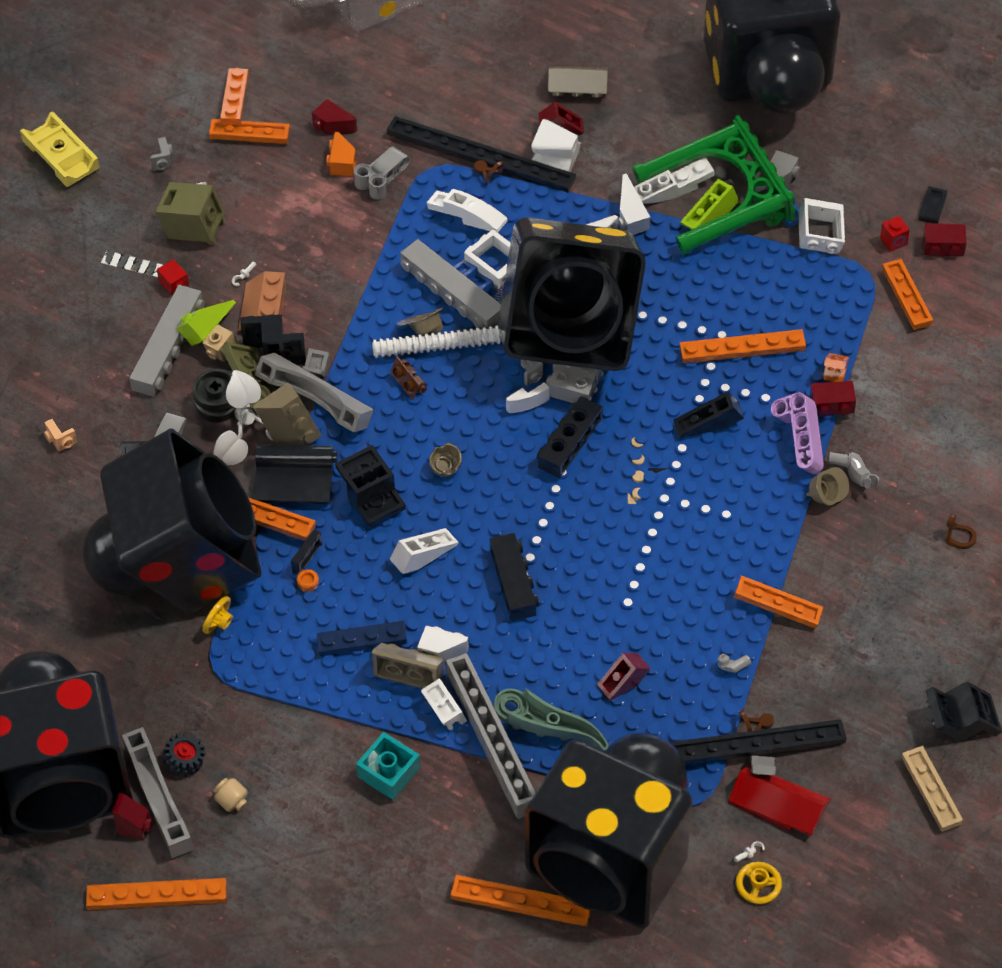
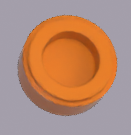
[297,569,319,592]

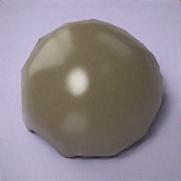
[429,443,462,477]

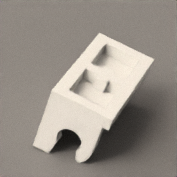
[421,678,467,730]

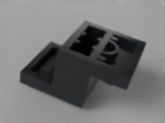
[240,314,306,365]
[335,445,406,528]
[925,681,1002,742]

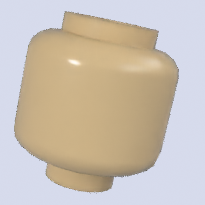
[214,778,248,812]

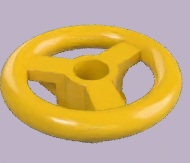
[203,596,233,634]
[736,862,782,904]

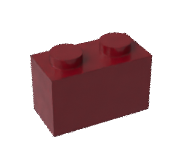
[923,223,967,256]
[810,381,856,417]

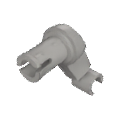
[827,451,879,489]

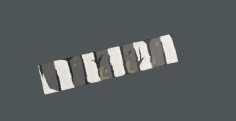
[101,251,163,277]

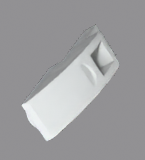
[634,157,715,204]
[427,189,508,233]

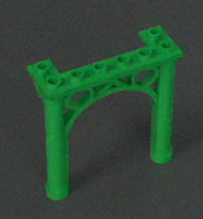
[632,115,796,255]

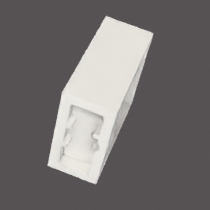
[798,198,845,255]
[464,230,510,290]

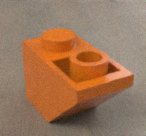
[326,132,357,177]

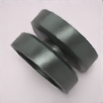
[193,369,236,423]

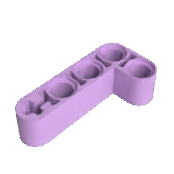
[771,392,824,475]

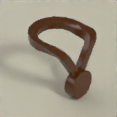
[474,160,505,185]
[946,514,977,549]
[739,709,774,732]

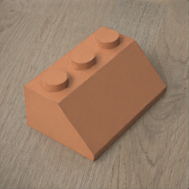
[238,271,287,334]

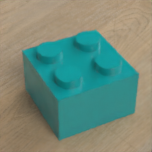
[356,732,421,800]

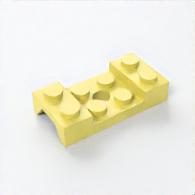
[20,112,99,187]

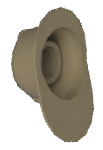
[397,307,443,336]
[806,467,849,505]

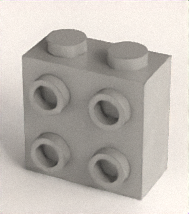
[546,364,601,403]

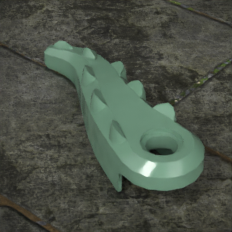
[493,688,609,751]

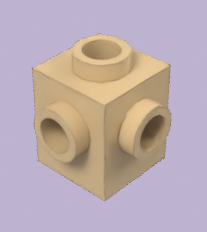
[202,324,239,362]

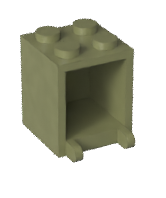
[156,182,226,246]

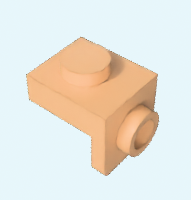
[44,419,77,452]

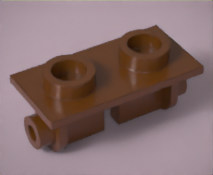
[390,357,427,400]

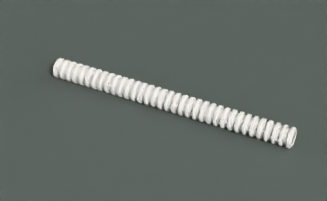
[372,325,502,358]

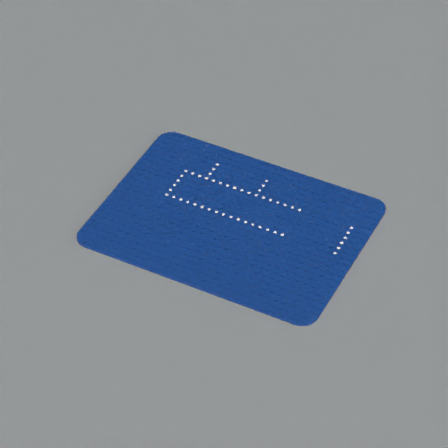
[209,164,876,807]

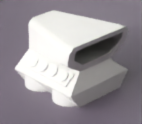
[532,119,581,172]

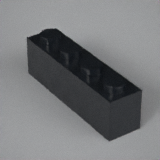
[489,533,539,621]

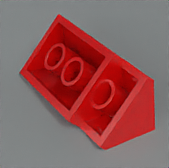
[728,765,831,836]

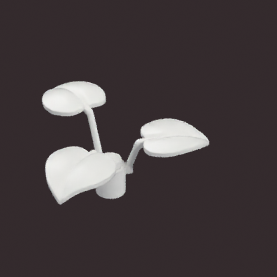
[213,370,273,466]

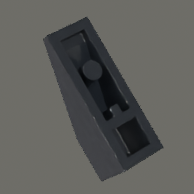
[673,391,744,438]

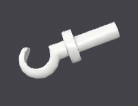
[232,261,257,286]
[734,841,765,862]

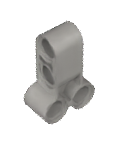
[354,146,410,200]

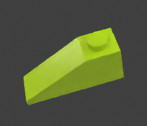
[680,179,739,230]
[176,300,236,346]

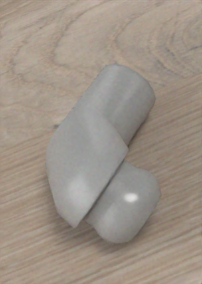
[717,654,751,673]

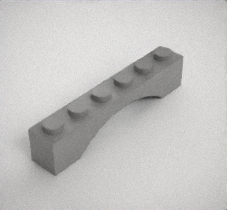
[255,353,374,432]
[122,727,193,858]

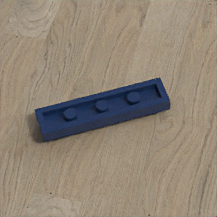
[316,621,407,656]

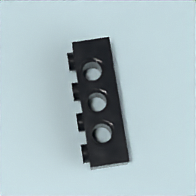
[537,396,603,478]

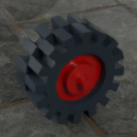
[162,733,205,777]

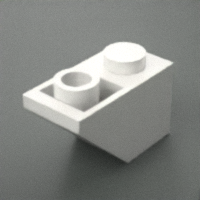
[417,626,469,662]

